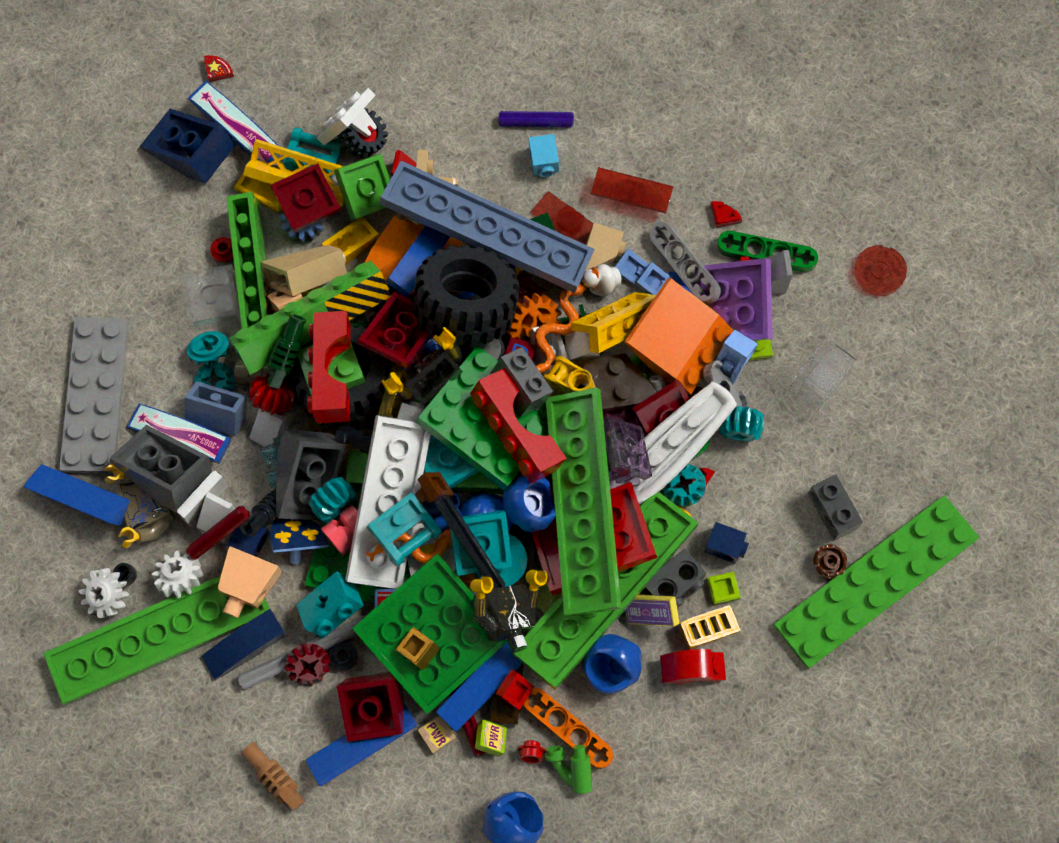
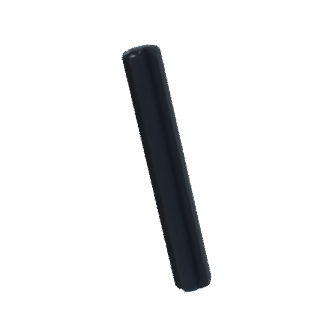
[435,495,505,593]

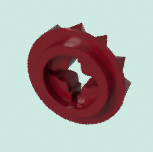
[285,643,330,687]

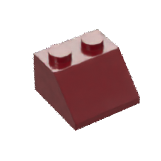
[337,672,404,742]

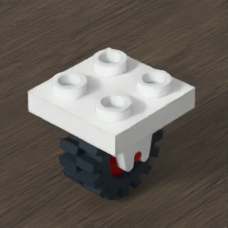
[317,88,388,159]

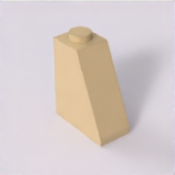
[261,245,347,296]

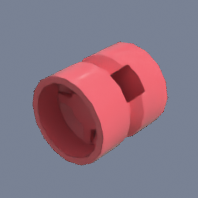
[321,504,358,557]

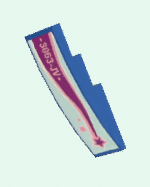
[188,81,279,163]
[127,403,231,464]

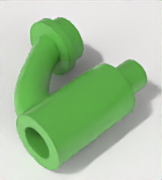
[544,745,592,794]

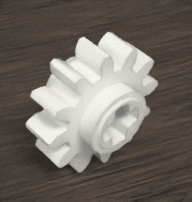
[152,551,203,598]
[79,568,129,618]

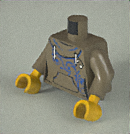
[104,464,175,548]

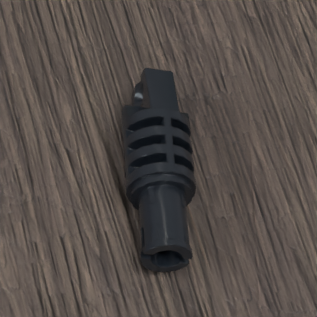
[240,489,278,537]

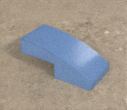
[614,248,672,295]

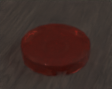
[854,245,907,296]

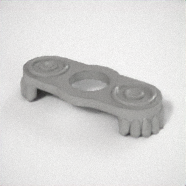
[704,360,750,408]

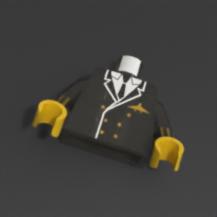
[381,327,463,406]
[469,570,548,653]

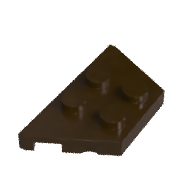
[573,353,657,412]

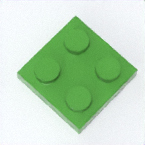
[334,154,390,220]
[297,344,365,396]

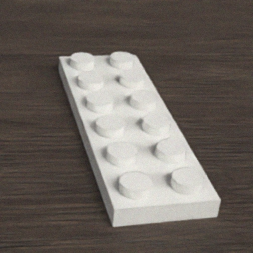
[345,415,430,589]

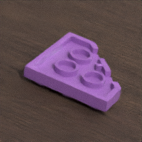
[695,258,773,341]

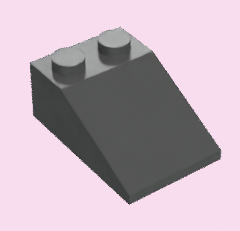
[109,425,212,513]
[276,429,346,521]

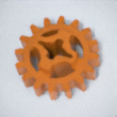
[506,293,562,343]

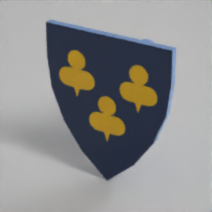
[270,518,328,564]

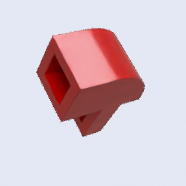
[660,649,726,684]

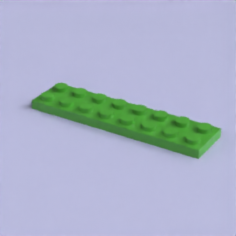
[546,387,621,617]
[512,492,698,690]
[773,495,980,669]
[43,576,270,705]

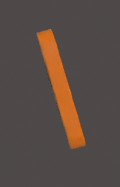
[523,687,613,769]

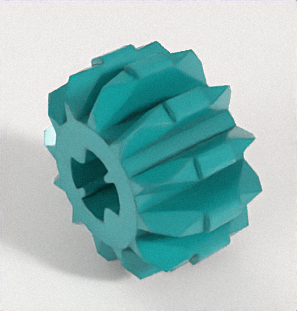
[719,405,764,442]
[309,477,357,523]

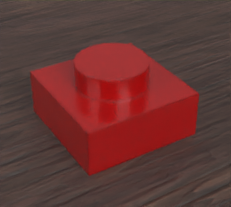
[496,670,535,710]

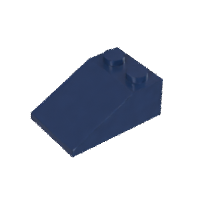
[140,108,235,184]

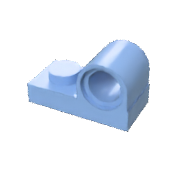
[715,330,758,388]

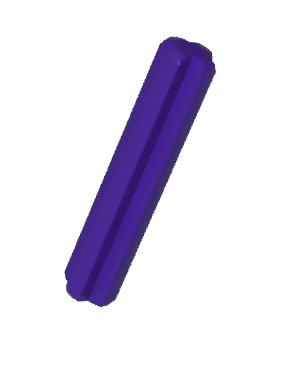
[498,111,574,127]

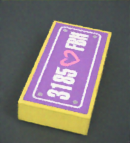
[625,595,679,627]

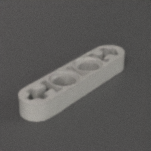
[650,221,721,304]

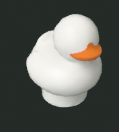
[582,264,622,297]

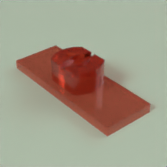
[591,167,674,214]
[531,191,594,245]

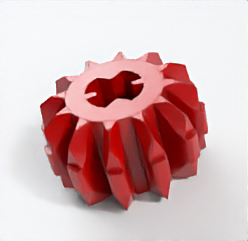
[249,373,296,415]

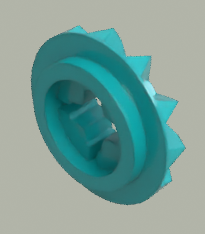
[187,331,230,366]
[192,361,236,392]
[663,463,706,507]

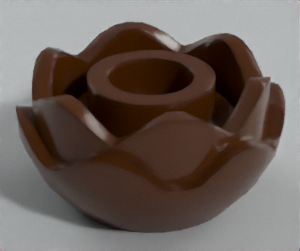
[813,544,847,579]

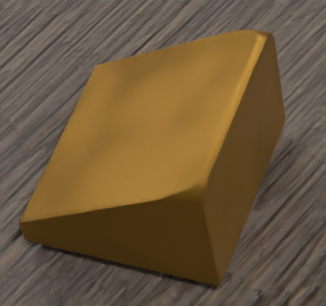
[396,627,440,670]

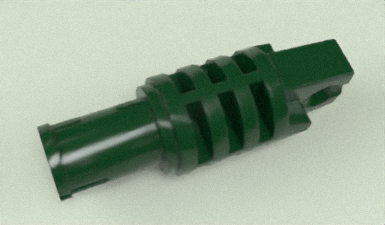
[266,314,307,389]

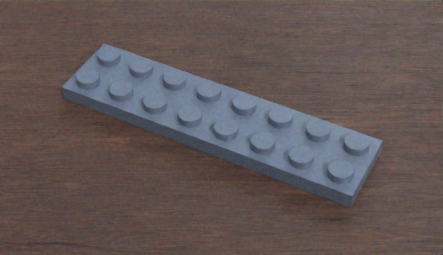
[379,161,595,293]

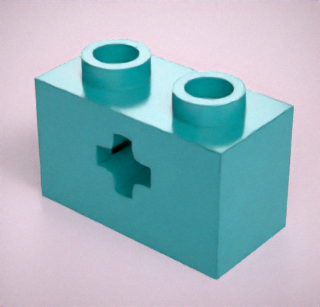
[296,571,364,639]

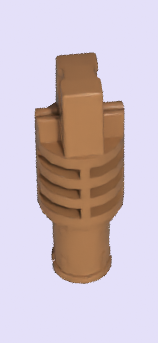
[241,742,305,810]

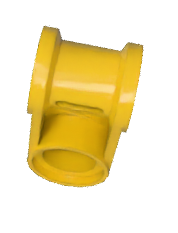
[543,356,595,394]

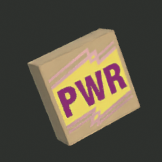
[418,716,457,754]

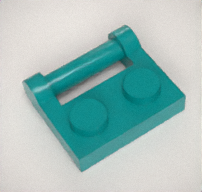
[283,127,343,178]
[366,492,442,567]

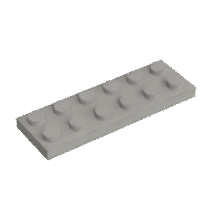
[59,317,129,474]

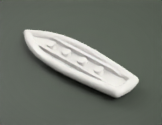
[609,382,737,505]

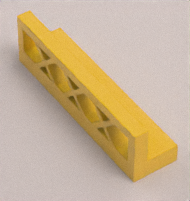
[243,139,345,206]
[571,292,656,353]

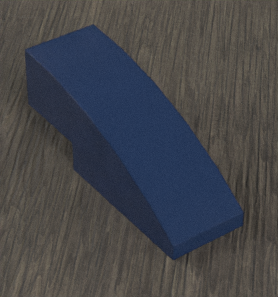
[201,609,287,681]

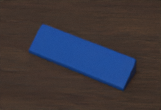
[24,464,130,526]
[306,703,417,786]

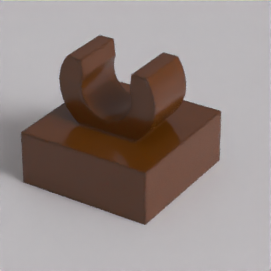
[415,472,454,503]

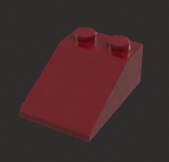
[357,292,434,368]

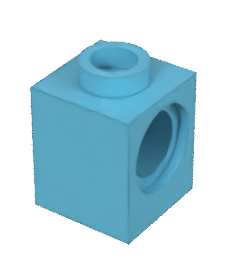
[529,134,559,177]

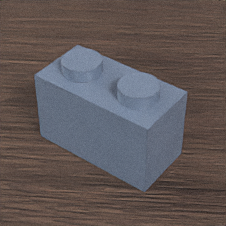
[185,381,246,436]

